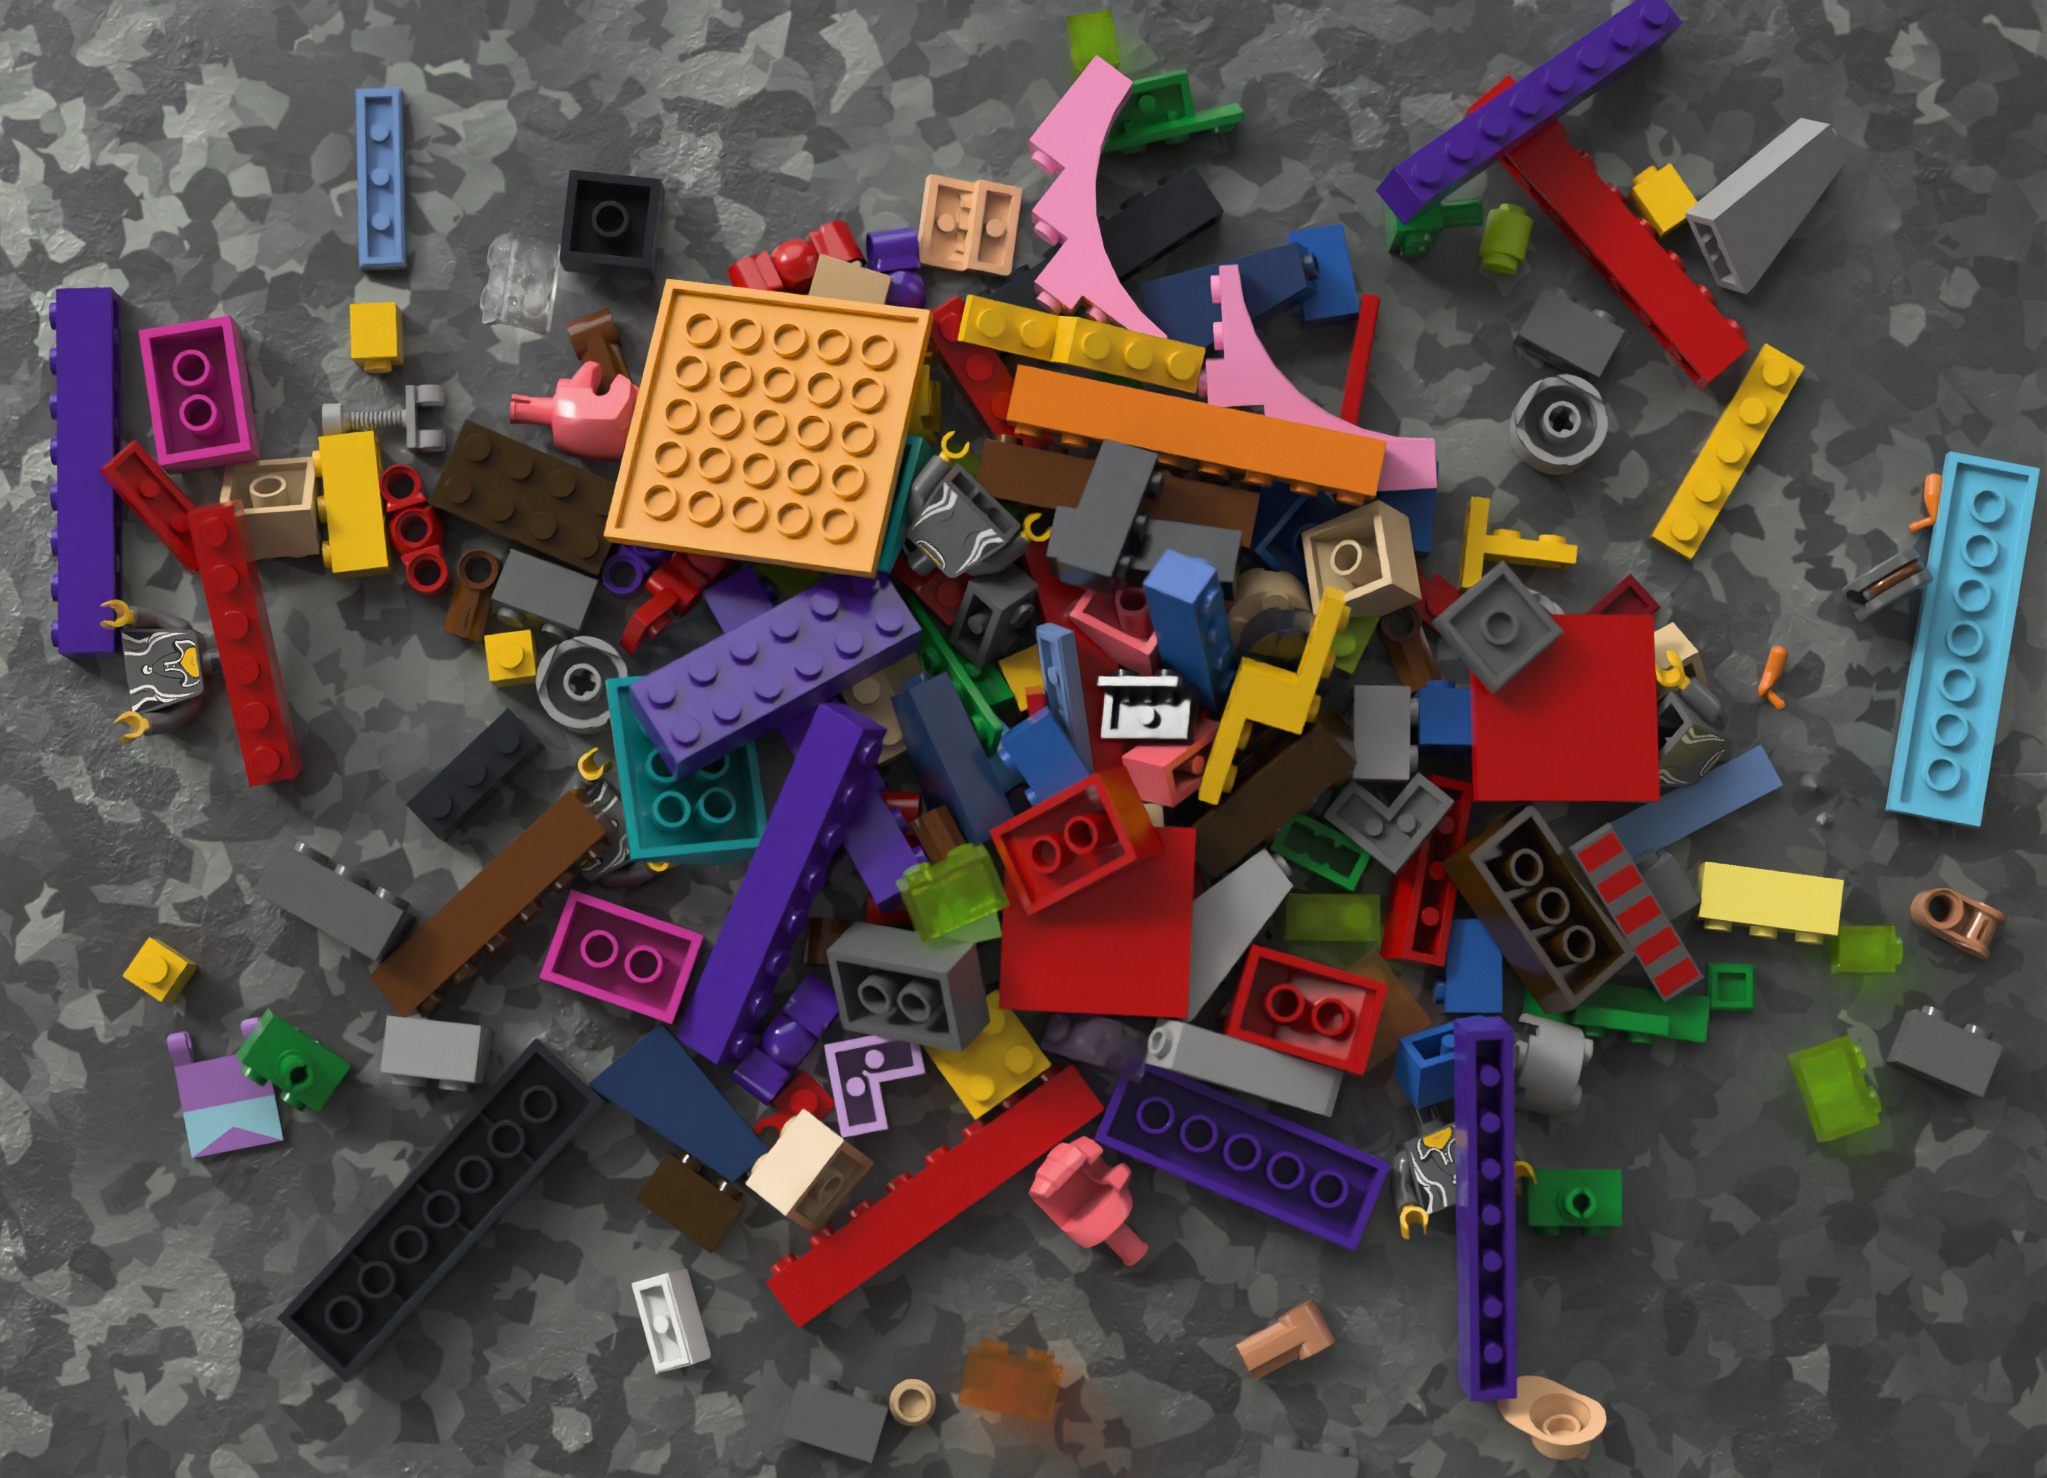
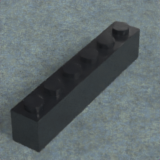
[975,165,1224,361]

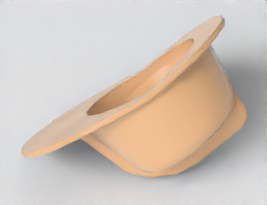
[1497,1375,1607,1460]

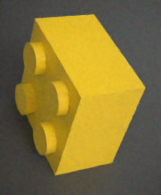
[922,989,1051,1121]

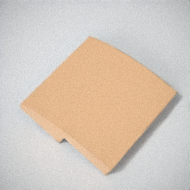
[918,174,1023,278]

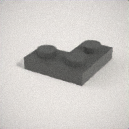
[1323,772,1456,876]

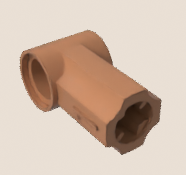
[1235,1299,1336,1381]

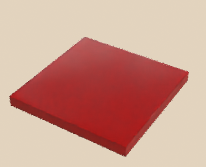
[1470,614,1660,802]
[999,820,1197,1018]

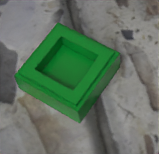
[1705,963,1755,1011]

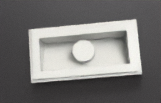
[631,1268,711,1374]

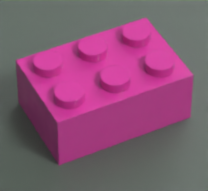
[139,315,261,475]
[539,889,707,1026]

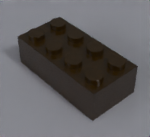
[428,419,620,583]
[1174,699,1358,880]
[1441,803,1636,1015]

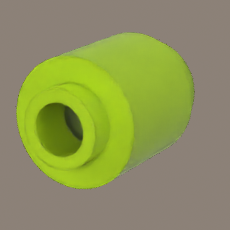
[1479,204,1534,275]

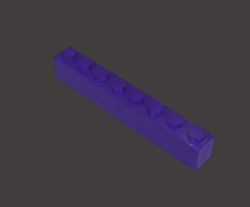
[1376,0,1683,226]
[49,287,124,659]
[702,565,933,915]
[675,703,888,1065]
[1454,1017,1517,1401]

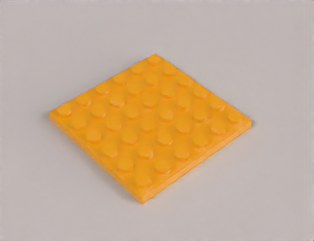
[604,279,934,578]

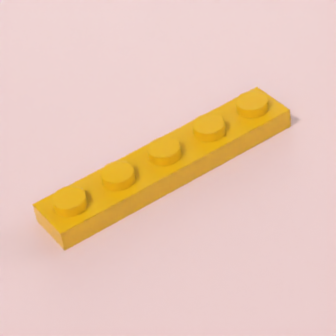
[1649,343,1805,562]

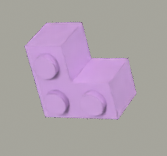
[824,1035,926,1138]

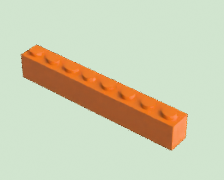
[1006,364,1387,506]

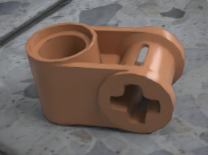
[1910,888,2007,960]

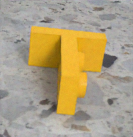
[1457,496,1578,594]

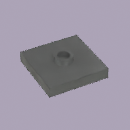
[1431,561,1564,694]

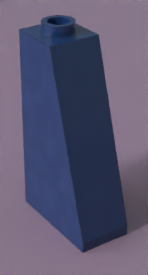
[1140,242,1321,361]
[890,670,1015,847]
[589,1023,771,1182]

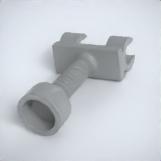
[322,385,445,453]

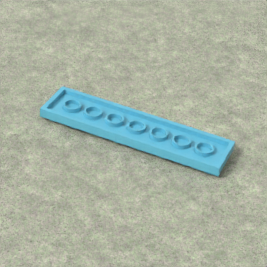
[1885,451,2040,828]

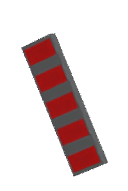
[1569,823,1704,1003]

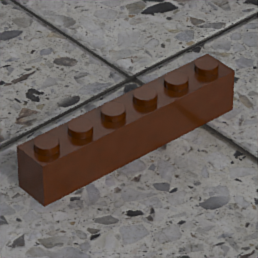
[976,434,1260,555]
[368,788,618,1018]

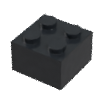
[559,170,665,281]

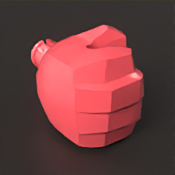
[510,361,639,461]
[1029,1136,1148,1266]

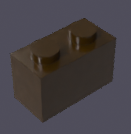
[635,1151,746,1253]

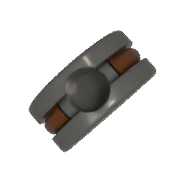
[1841,547,1933,623]

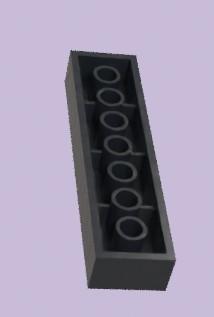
[277,1038,610,1383]

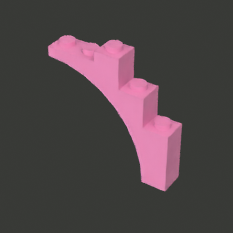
[1029,55,1167,339]
[1198,264,1437,494]

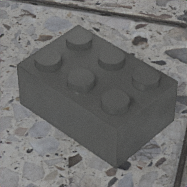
[253,841,417,963]
[826,921,990,1053]

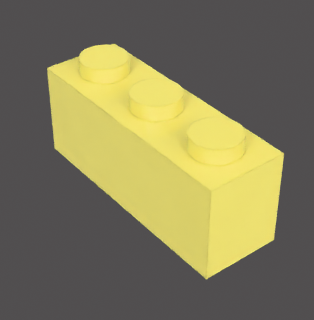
[1691,862,1844,945]

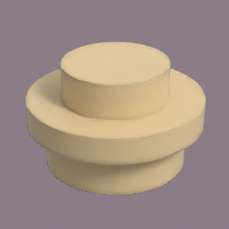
[889,1379,936,1426]

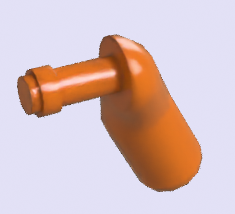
[1909,474,1942,534]
[1758,646,1788,711]

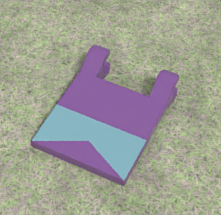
[167,1017,285,1158]

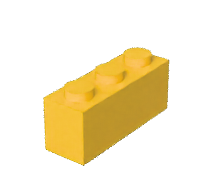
[312,430,395,580]

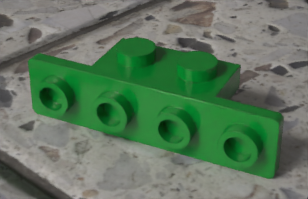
[1100,69,1245,160]
[903,594,1015,757]
[1521,983,1711,1044]

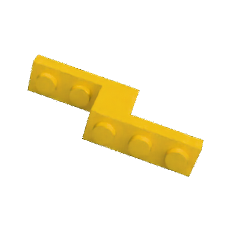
[957,295,1206,394]
[1199,585,1351,805]

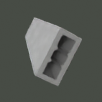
[1685,118,1846,294]
[1177,848,1293,1024]
[1145,1018,1344,1117]

